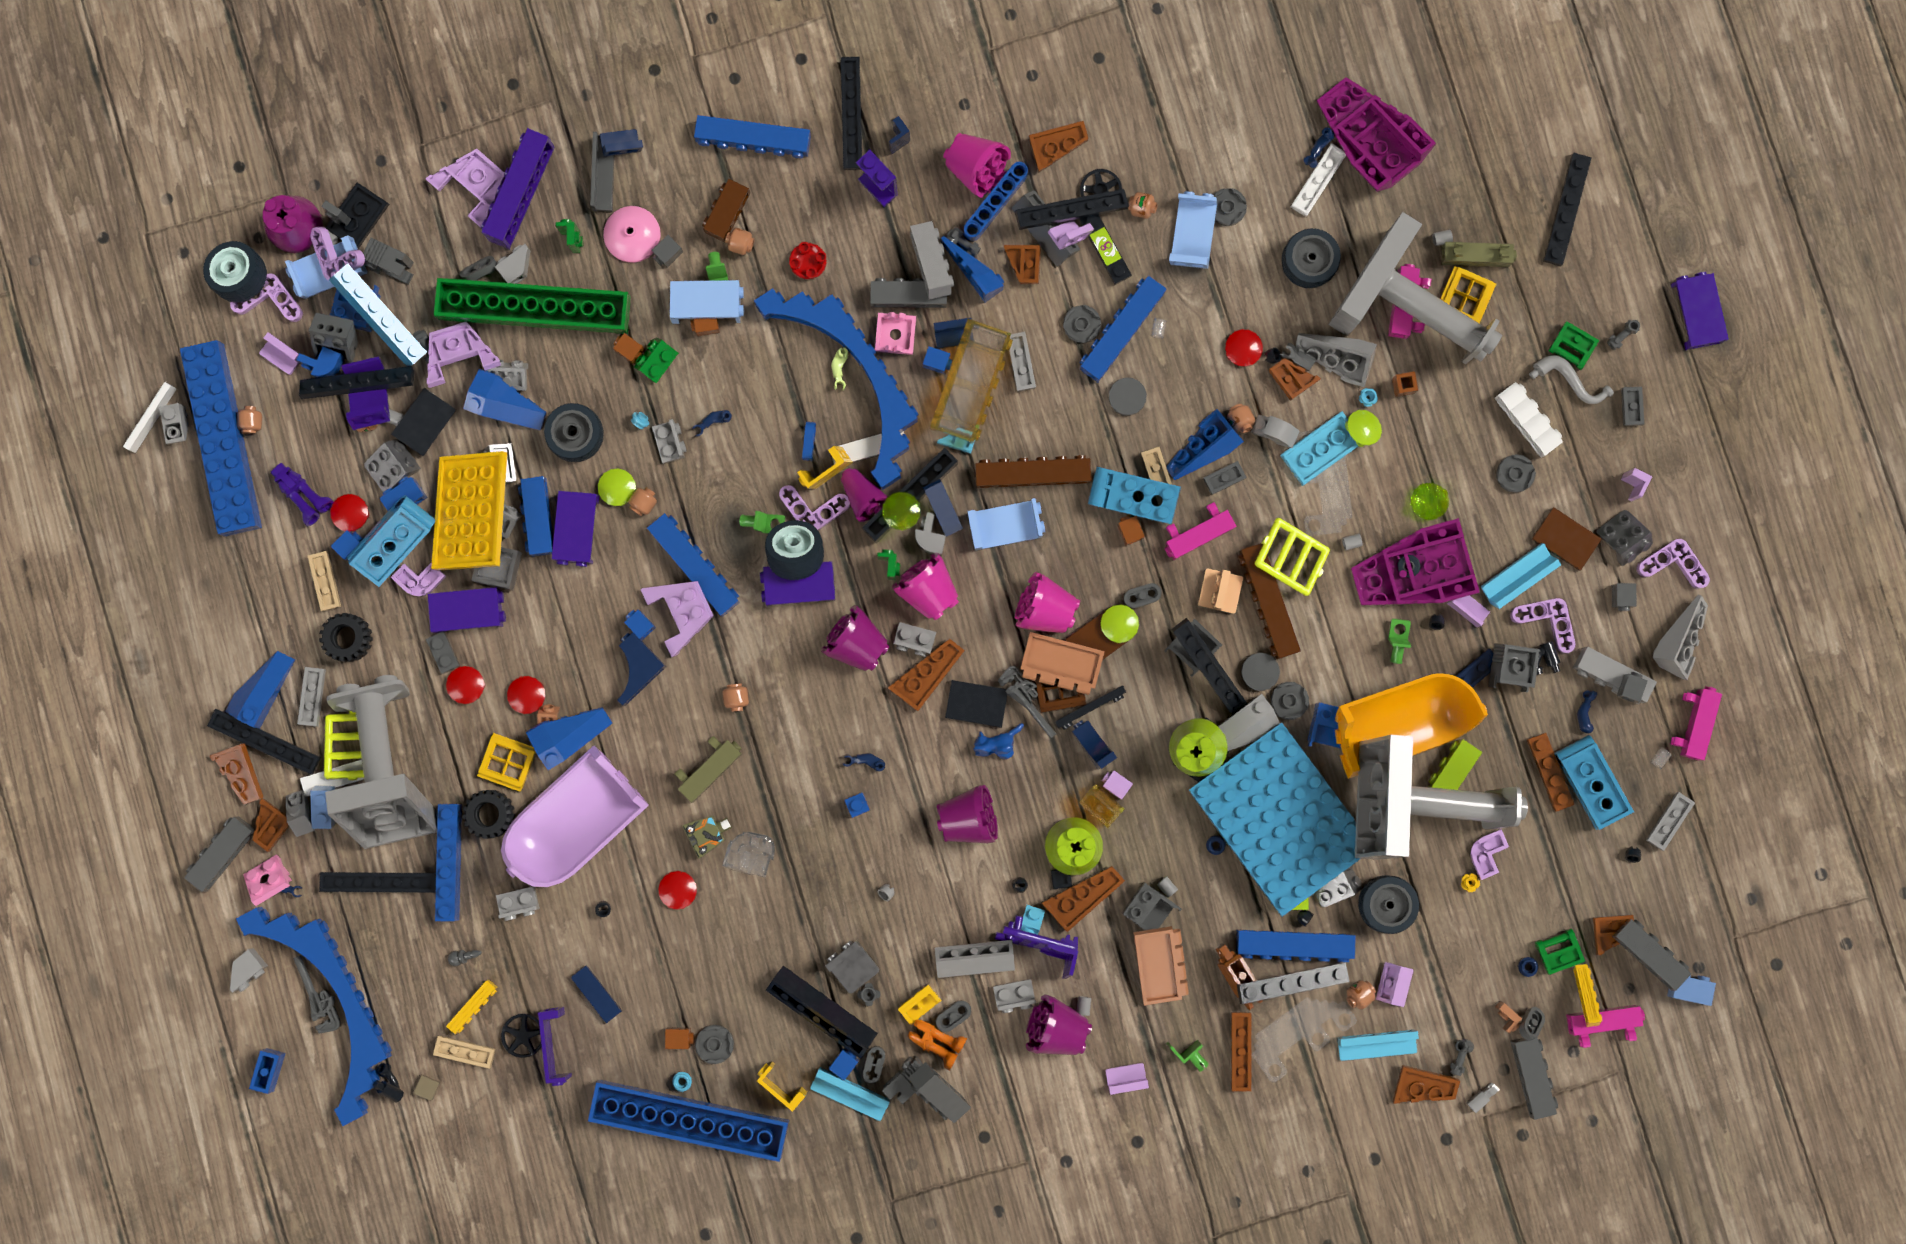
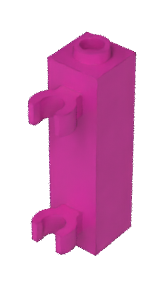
[1388,264,1432,339]
[1164,502,1237,560]
[1670,686,1722,761]
[1566,1005,1645,1048]

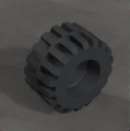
[319,613,373,662]
[462,790,515,839]

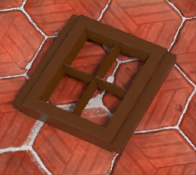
[1035,674,1086,713]

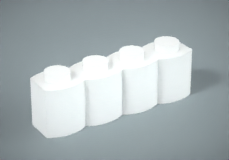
[1495,382,1563,458]

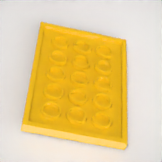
[431,451,507,570]

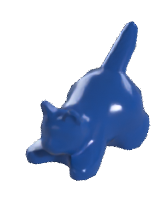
[974,723,1024,759]

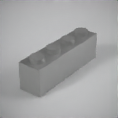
[910,221,954,299]
[1573,647,1657,704]
[935,940,1015,978]

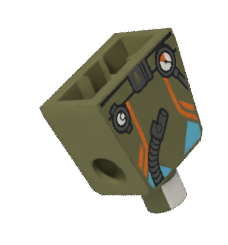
[682,816,732,859]

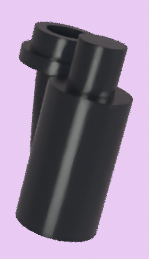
[1536,641,1561,676]
[373,1063,404,1103]

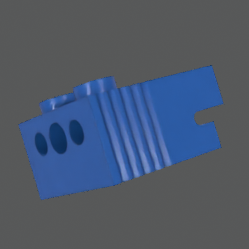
[330,285,381,332]
[1307,702,1343,754]

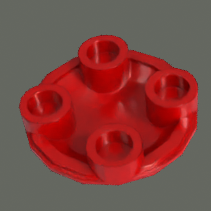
[789,242,827,279]
[1225,329,1263,367]
[330,494,370,532]
[446,666,485,704]
[507,676,545,714]
[658,871,697,910]

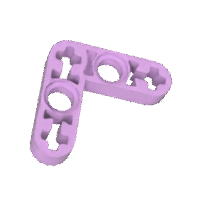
[310,227,365,281]
[230,274,303,322]
[779,485,850,531]
[1637,539,1710,589]
[1510,598,1575,653]

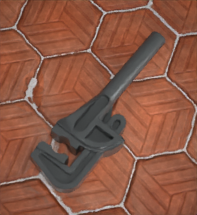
[998,666,1056,739]
[293,955,341,1034]

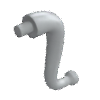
[1529,355,1614,404]

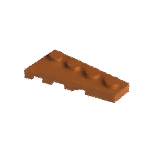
[888,639,965,711]
[1041,866,1125,932]

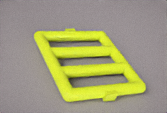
[1255,518,1330,596]
[324,711,364,781]

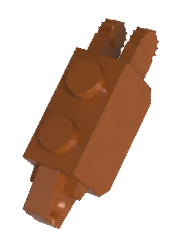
[1216,944,1263,1010]

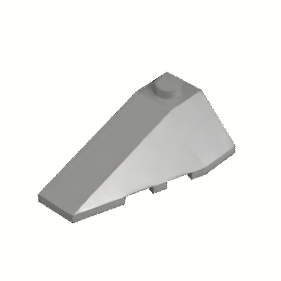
[1653,595,1708,680]
[1218,694,1280,751]

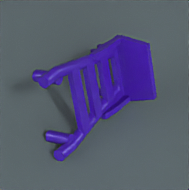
[995,916,1078,979]

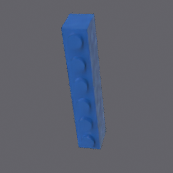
[694,115,811,159]
[1079,275,1167,383]
[647,513,740,617]
[435,804,462,921]
[1236,930,1356,962]

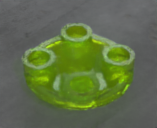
[1411,483,1449,520]
[882,492,921,530]

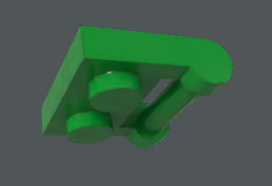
[1548,321,1599,370]
[1535,928,1585,975]

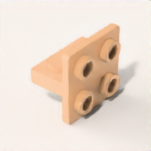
[1198,569,1243,614]

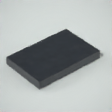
[325,182,390,249]
[391,388,456,456]
[945,680,1007,728]

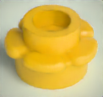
[1461,873,1480,892]

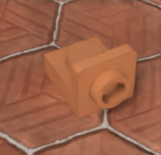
[537,704,560,724]
[1495,1001,1522,1033]

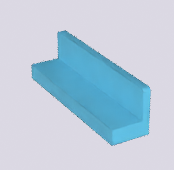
[1481,543,1561,609]
[1337,1029,1419,1061]
[811,1067,890,1121]

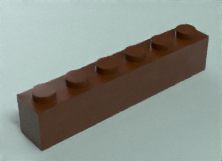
[975,455,1091,488]
[1238,543,1301,660]

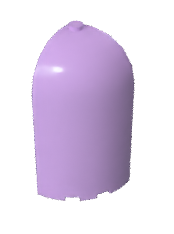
[501,745,649,887]

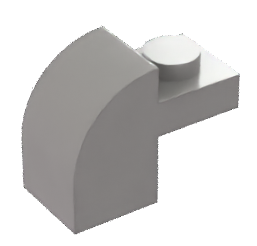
[1251,415,1300,448]
[915,512,946,556]

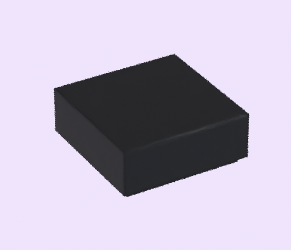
[1050,869,1072,889]

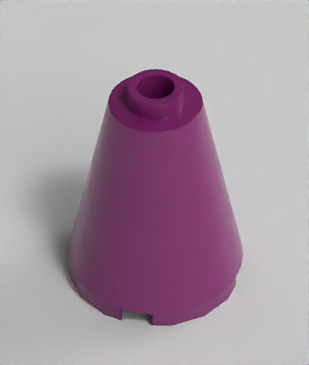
[841,468,889,522]

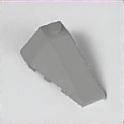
[1295,333,1377,387]

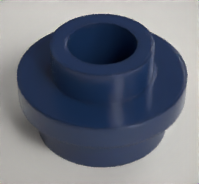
[1206,836,1226,855]
[1518,957,1538,977]

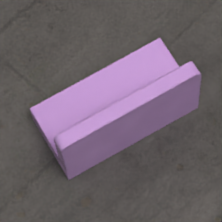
[1048,220,1094,250]
[259,332,300,375]
[1621,468,1652,502]
[1447,595,1490,627]
[1376,962,1413,1007]
[1105,1063,1149,1095]

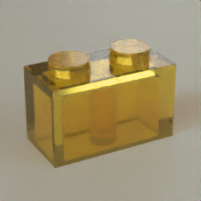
[1079,784,1125,828]

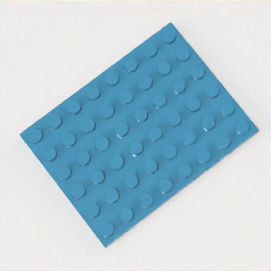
[1188,723,1361,917]

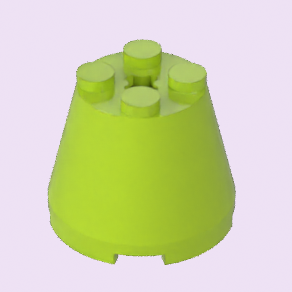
[1169,718,1228,777]
[1045,817,1103,875]

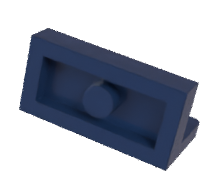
[889,116,910,154]
[599,129,643,157]
[934,318,974,349]

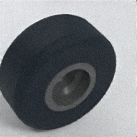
[1397,555,1420,578]

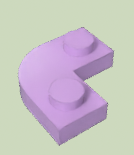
[391,563,446,596]
[1470,829,1509,880]

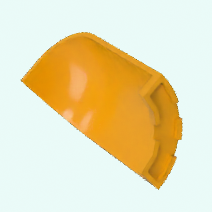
[1335,673,1488,779]

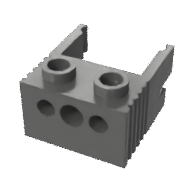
[363,238,414,285]
[308,313,358,363]
[1164,619,1222,677]
[1488,643,1540,692]
[1122,882,1181,930]
[882,1056,923,1104]

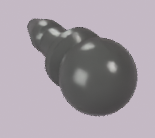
[448,950,482,966]

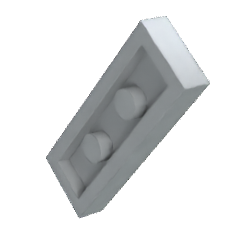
[1006,332,1036,392]
[297,667,326,727]
[1646,792,1695,851]

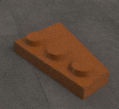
[1029,121,1089,173]
[209,743,264,804]
[1392,1065,1460,1104]

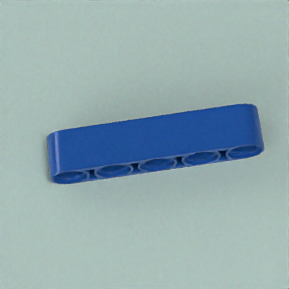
[964,162,1028,242]

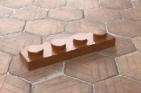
[1527,733,1575,812]
[1231,1012,1251,1092]

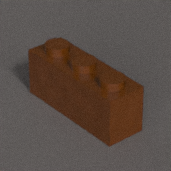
[702,179,750,243]

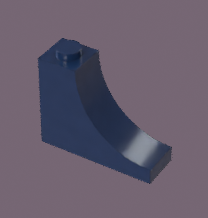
[617,633,667,706]
[1072,720,1117,769]

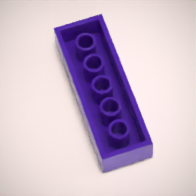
[481,128,555,250]

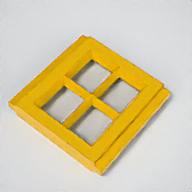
[1440,266,1496,324]
[477,733,536,792]

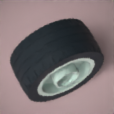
[203,241,267,303]
[765,520,824,580]

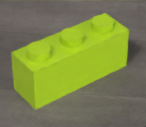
[1428,739,1482,790]

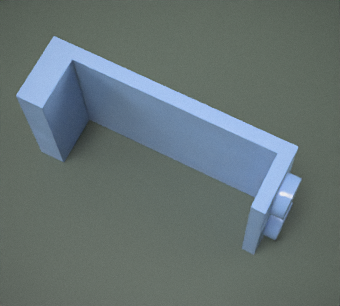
[1169,191,1217,269]
[285,235,367,299]
[670,280,744,324]
[967,498,1045,551]

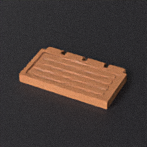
[1020,632,1105,695]
[1133,926,1189,1006]

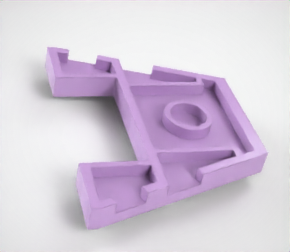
[426,149,505,228]
[427,322,501,388]
[641,581,713,657]

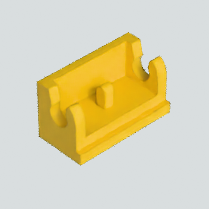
[898,983,942,1025]

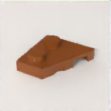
[1004,245,1041,284]
[1268,358,1321,401]
[253,798,289,852]
[1593,915,1634,955]

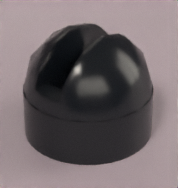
[1264,347,1281,364]
[1429,614,1445,630]
[1625,846,1641,863]
[1012,877,1028,893]
[595,901,611,917]
[1297,910,1314,927]

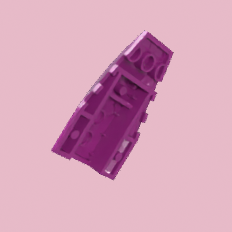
[1317,77,1436,192]
[1351,518,1480,605]

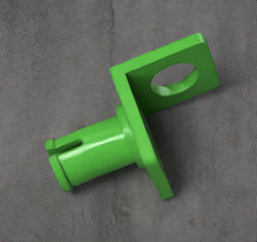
[706,252,728,281]
[739,511,785,533]
[1388,618,1411,664]
[1166,1040,1209,1072]

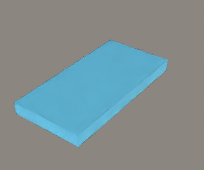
[1280,411,1358,486]

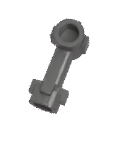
[947,227,981,258]
[1607,320,1640,350]
[413,329,429,363]
[1450,1039,1474,1076]

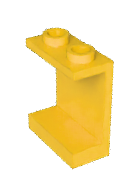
[797,446,853,489]
[757,1061,807,1112]

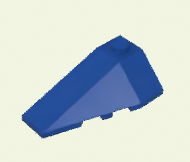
[941,236,1004,303]
[463,368,546,430]
[1166,409,1244,480]
[226,651,296,728]
[526,707,612,770]

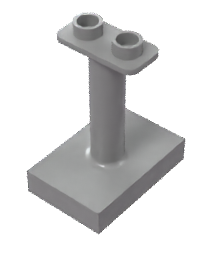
[1328,212,1502,364]
[325,675,438,849]
[1355,735,1528,860]

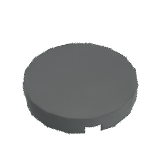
[1214,188,1247,226]
[1063,305,1101,343]
[1109,378,1147,416]
[1496,454,1536,493]
[1241,653,1280,691]
[1270,682,1309,720]
[695,1025,734,1064]

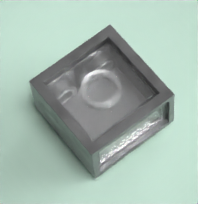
[472,547,522,590]

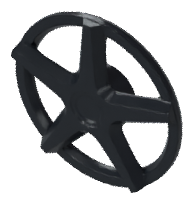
[1080,169,1122,197]
[501,1014,542,1058]

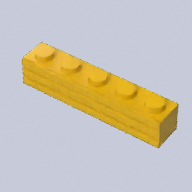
[1573,964,1602,1027]
[446,979,498,1034]

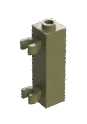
[1441,242,1517,267]
[675,736,742,803]

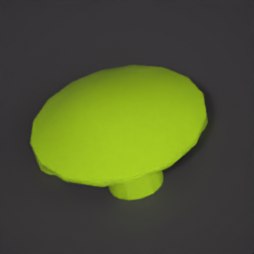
[1345,410,1382,447]
[598,468,636,506]
[1101,605,1139,643]

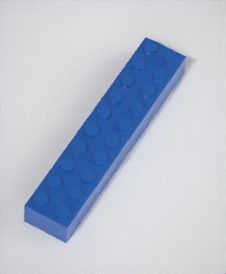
[180,340,262,536]
[588,1080,789,1162]

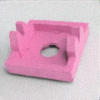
[875,312,916,355]
[243,855,292,906]

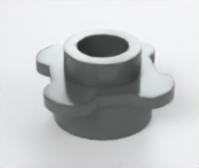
[857,983,881,1006]

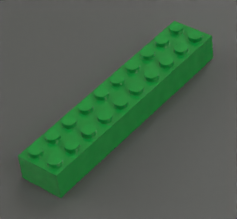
[434,278,631,334]

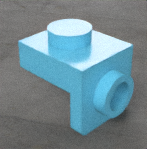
[1021,905,1045,935]

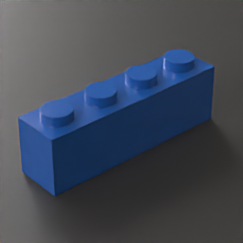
[518,476,554,557]

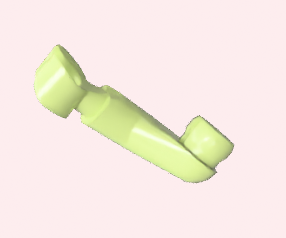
[831,347,848,390]

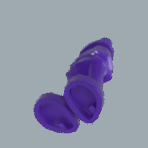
[271,463,334,526]

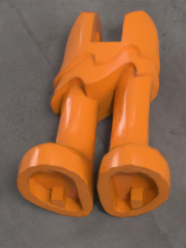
[907,1019,967,1071]

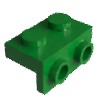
[555,219,584,253]
[634,337,679,383]
[877,549,901,580]

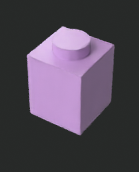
[1101,770,1133,800]

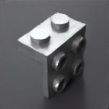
[364,439,421,492]
[1597,510,1653,566]
[1315,865,1362,907]
[825,940,879,993]

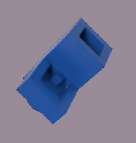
[296,347,345,378]

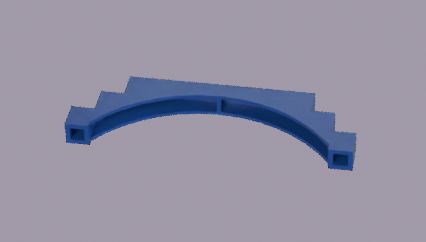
[754,288,919,491]
[236,907,392,1126]

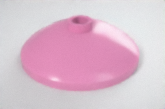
[603,206,661,263]

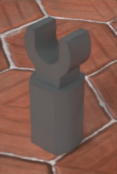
[1281,343,1316,371]

